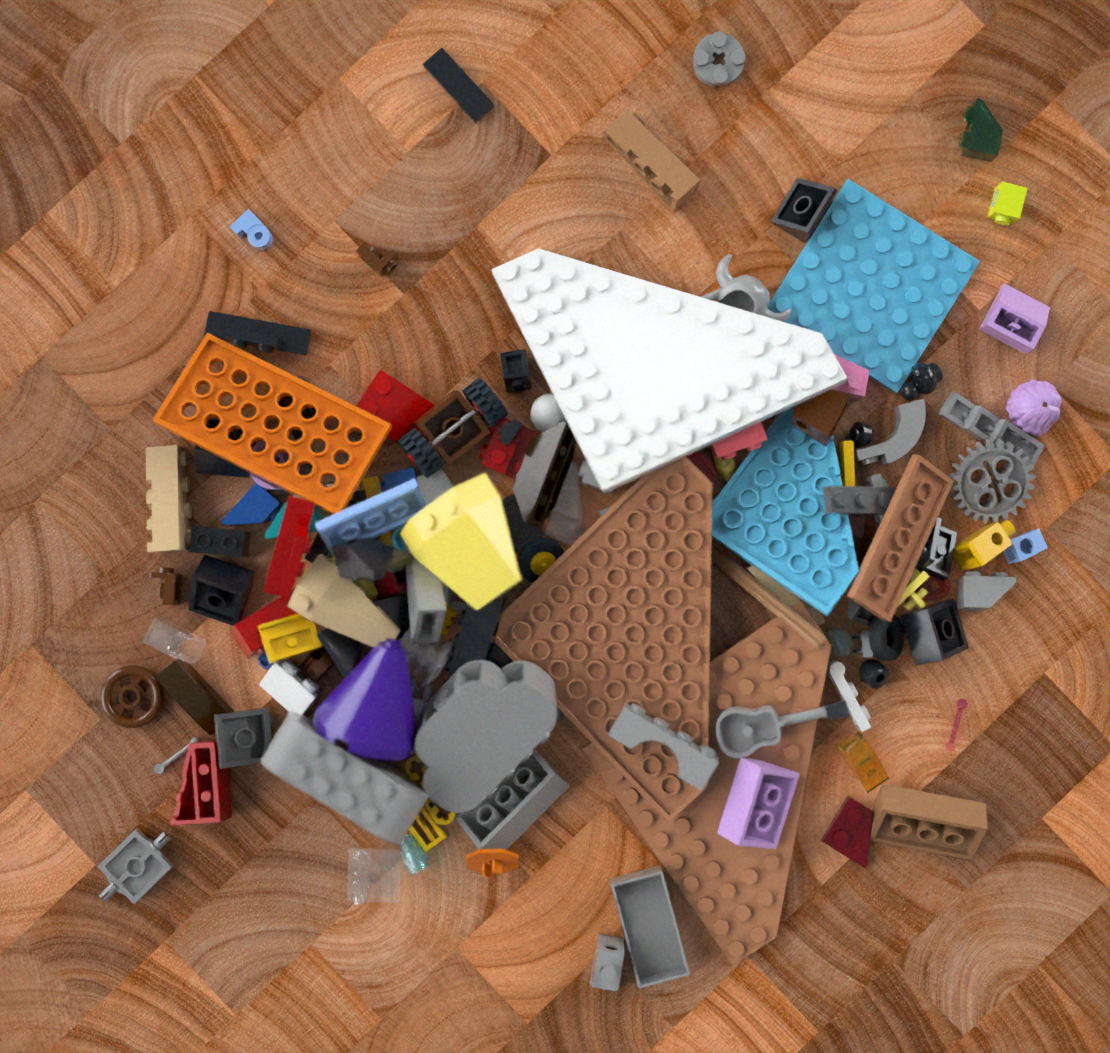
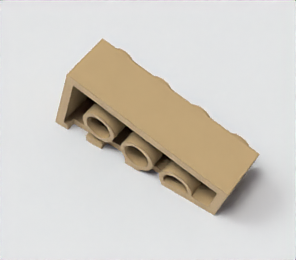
[146,445,192,553]

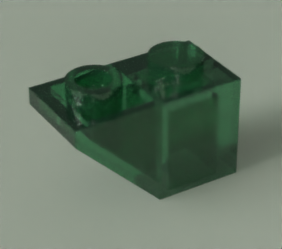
[959,98,1003,162]

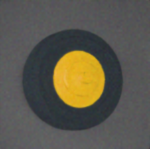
[519,538,564,583]

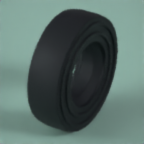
[869,615,904,661]

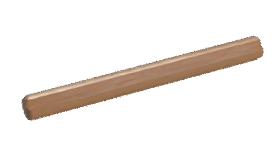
[711,544,827,650]

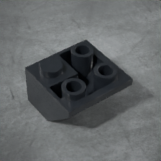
[332,538,414,581]

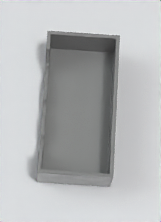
[610,865,690,989]

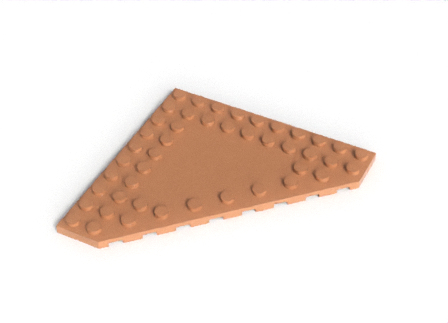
[495,456,712,823]
[583,600,831,965]

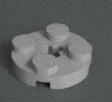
[693,31,746,87]

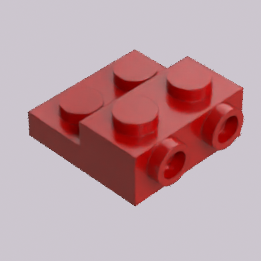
[478,418,541,479]

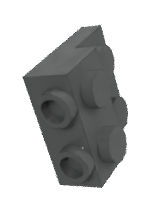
[214,708,274,768]

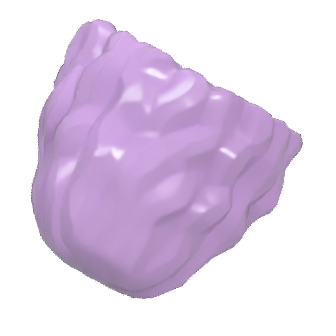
[1006,379,1062,437]

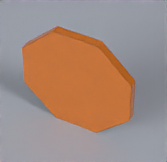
[465,849,519,879]

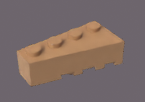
[603,110,700,213]

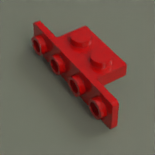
[263,496,315,598]

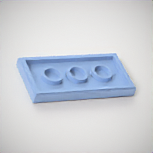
[315,479,427,556]

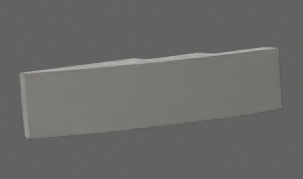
[938,392,1045,465]

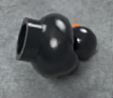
[901,363,942,401]

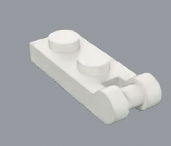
[826,661,871,732]

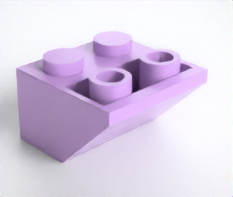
[978,283,1050,354]

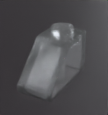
[141,617,207,665]

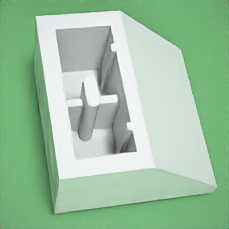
[259,660,323,715]

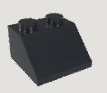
[194,417,256,478]
[188,555,254,626]
[901,598,969,666]

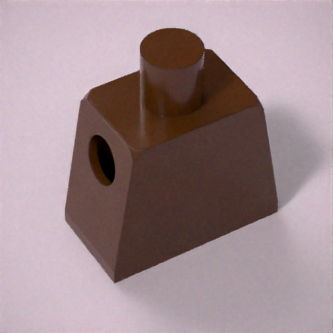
[790,389,850,447]

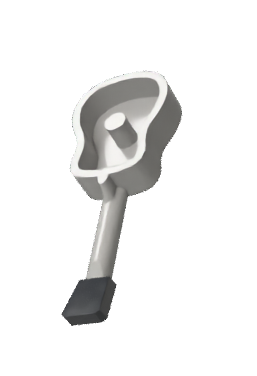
[716,700,849,758]

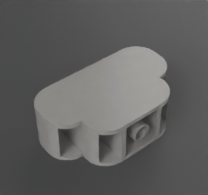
[415,660,557,813]
[260,712,429,844]

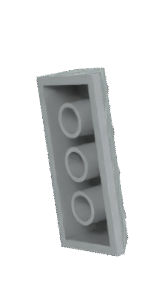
[454,748,570,850]

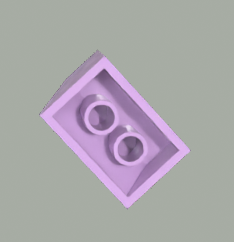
[717,757,800,849]

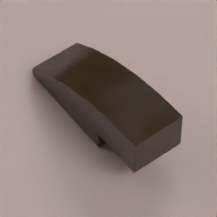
[155,659,226,736]

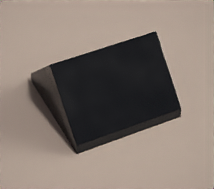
[771,178,837,243]

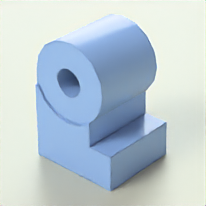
[230,209,273,251]
[1003,528,1048,564]

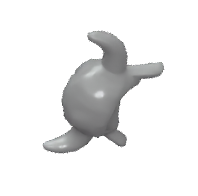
[702,254,792,322]

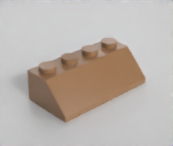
[870,784,988,860]

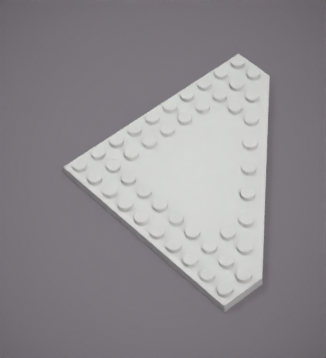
[491,249,847,494]

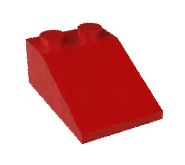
[356,369,434,445]

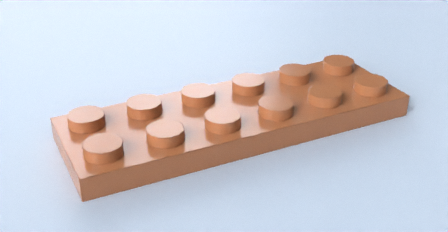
[847,455,954,622]

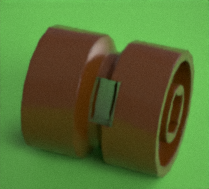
[288,643,335,683]

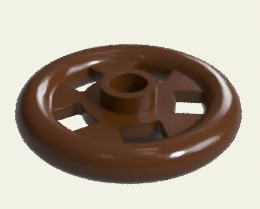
[100,665,163,728]

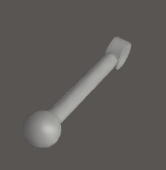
[154,737,200,774]

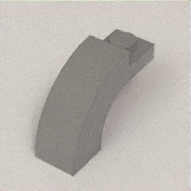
[854,399,926,465]

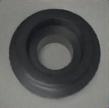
[849,422,872,448]

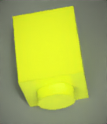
[988,182,1027,226]

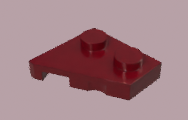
[821,796,872,869]

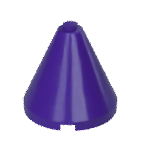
[312,638,418,760]

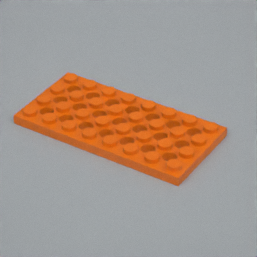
[152,333,392,515]

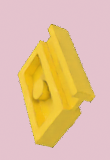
[258,613,322,664]

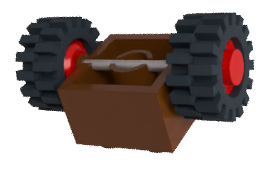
[398,378,508,478]

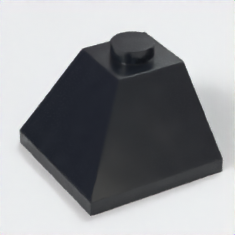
[316,628,363,678]

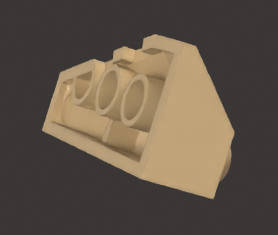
[288,554,401,648]

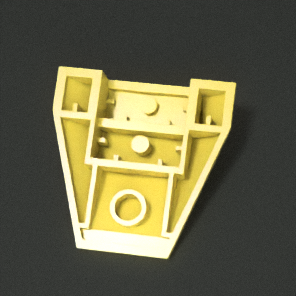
[400,474,521,610]

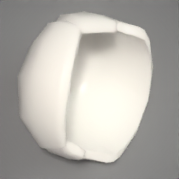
[530,393,567,432]

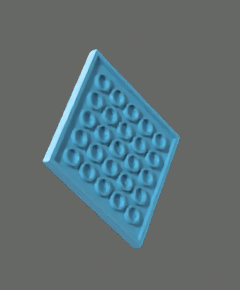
[768,179,980,394]

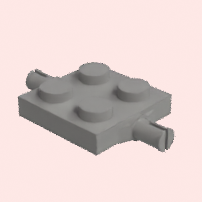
[97,828,174,904]

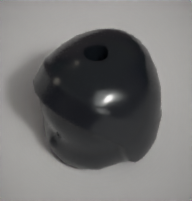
[859,659,889,689]

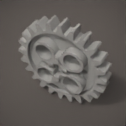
[949,439,1036,523]

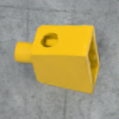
[953,520,1016,571]

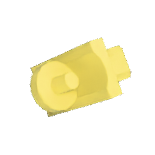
[897,568,930,611]

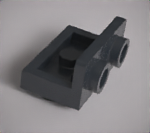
[916,516,957,581]

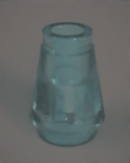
[399,834,429,875]

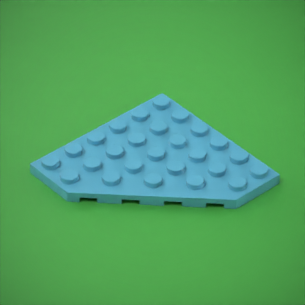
[712,408,859,617]

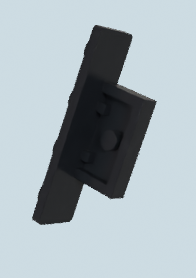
[204,311,311,355]

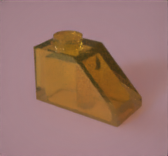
[837,731,889,793]

